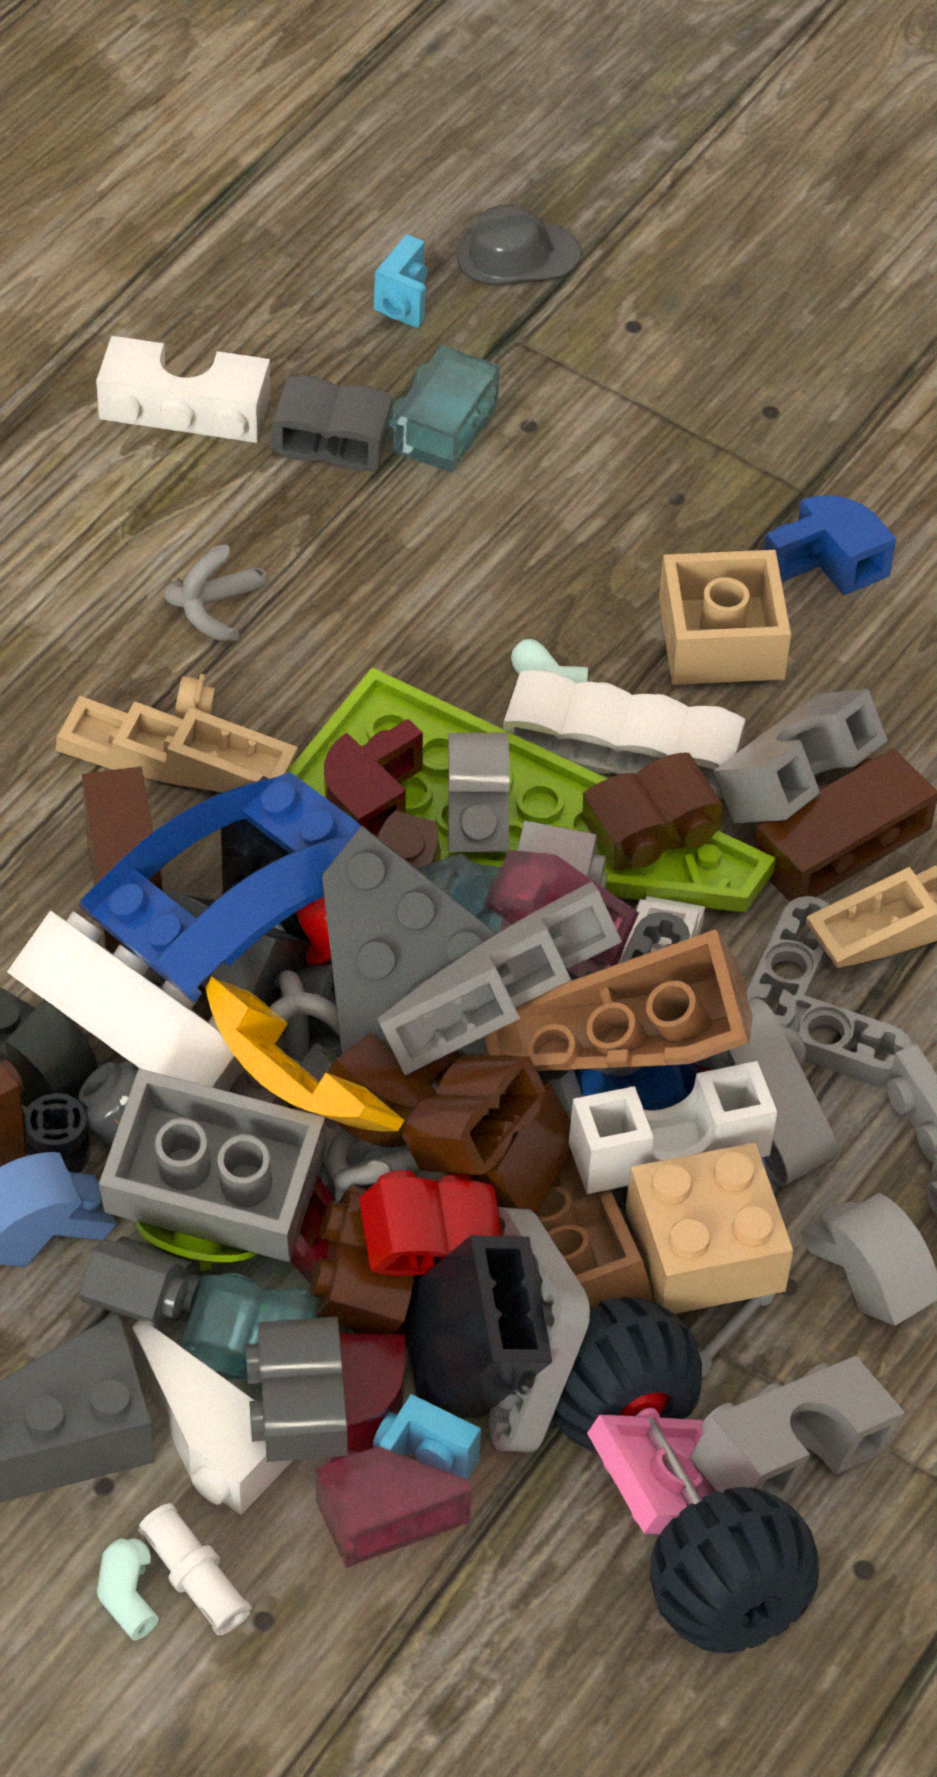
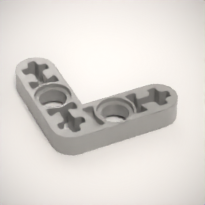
[746,896,912,1087]
[489,1207,590,1452]

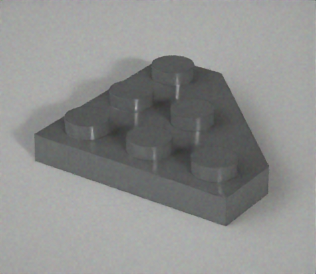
[322,825,498,1054]

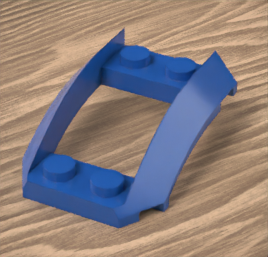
[78,772,361,1002]

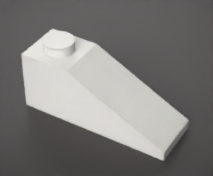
[132,1320,293,1515]

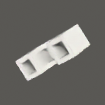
[96,336,271,443]
[569,1061,777,1194]

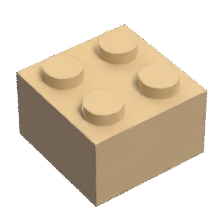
[659,550,791,685]
[626,1142,793,1314]

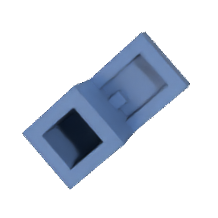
[0,1152,117,1267]

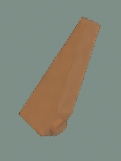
[484,929,753,1071]
[536,1151,655,1308]

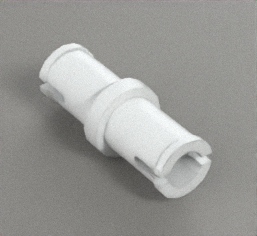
[138,1503,252,1636]

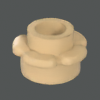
[174,673,215,719]

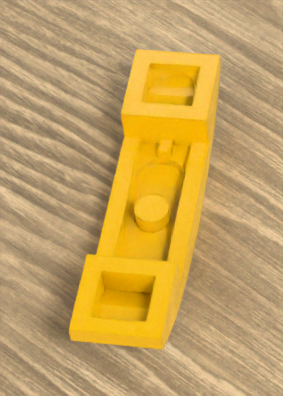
[205,977,405,1132]

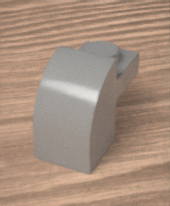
[448,733,509,852]
[802,1193,937,1326]

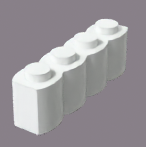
[503,670,745,798]
[7,911,244,1091]

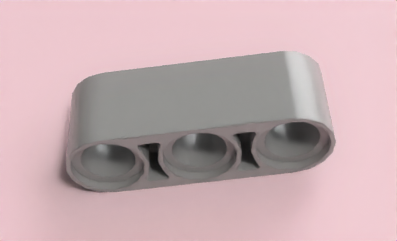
[706,997,838,1187]

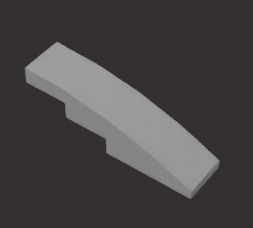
[377,881,622,1075]

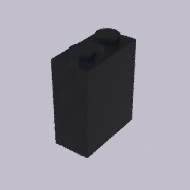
[405,1235,552,1418]

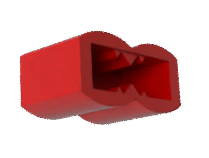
[359,1170,503,1276]

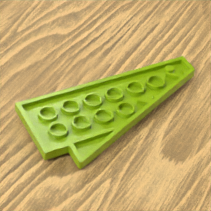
[288,668,776,913]

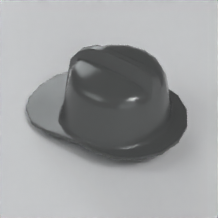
[457,204,580,284]

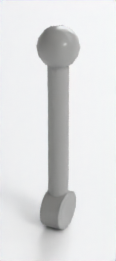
[699,1294,776,1377]

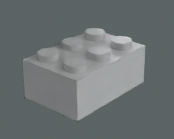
[98,1068,327,1262]

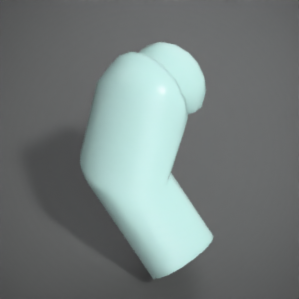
[511,639,588,683]
[97,1538,159,1641]

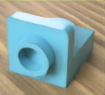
[373,234,428,328]
[373,1394,481,1481]

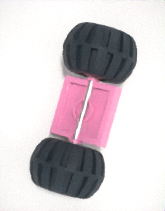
[551,1297,819,1653]

